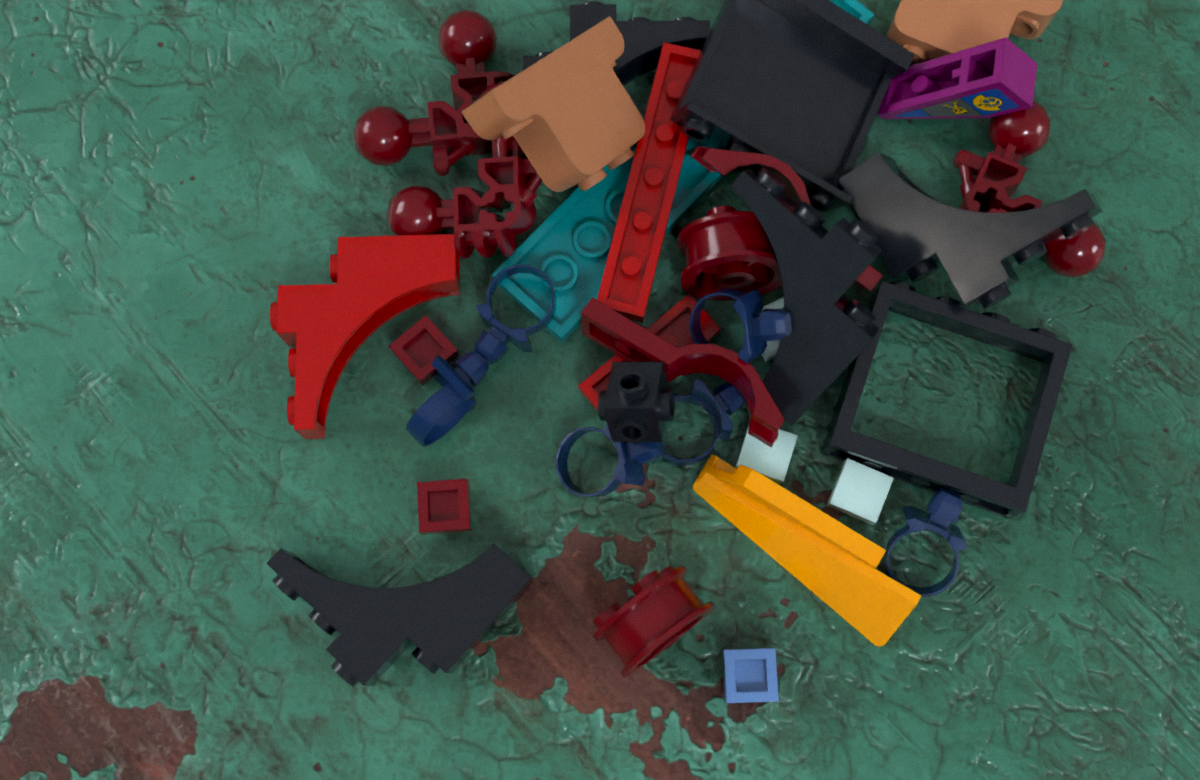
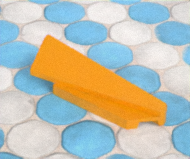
[693,454,921,647]

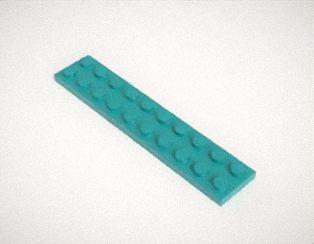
[491,0,875,343]

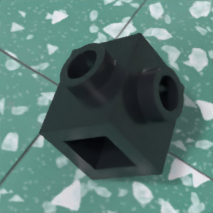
[598,362,675,443]

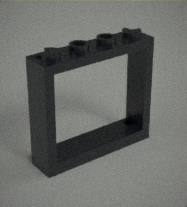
[821,281,1072,519]

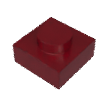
[388,315,459,386]
[417,479,472,535]

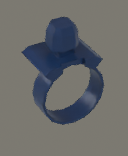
[474,265,556,365]
[689,289,792,363]
[406,351,489,447]
[661,379,745,466]
[555,424,664,497]
[885,488,968,597]

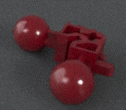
[353,10,514,176]
[387,81,542,259]
[953,100,1106,278]

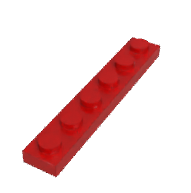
[597,42,701,323]

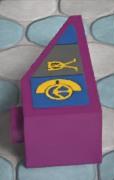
[878,37,1037,119]

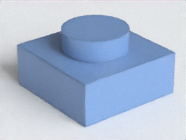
[722,648,779,703]

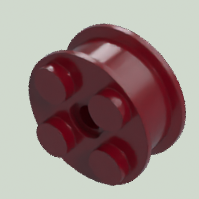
[677,206,783,301]
[592,565,715,678]

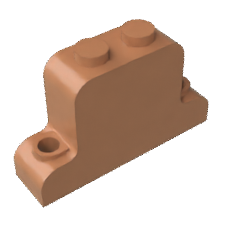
[886,0,1063,66]
[462,16,645,192]

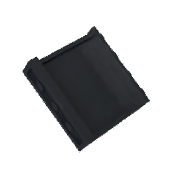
[670,0,914,212]

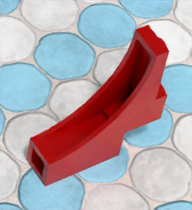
[270,234,460,439]

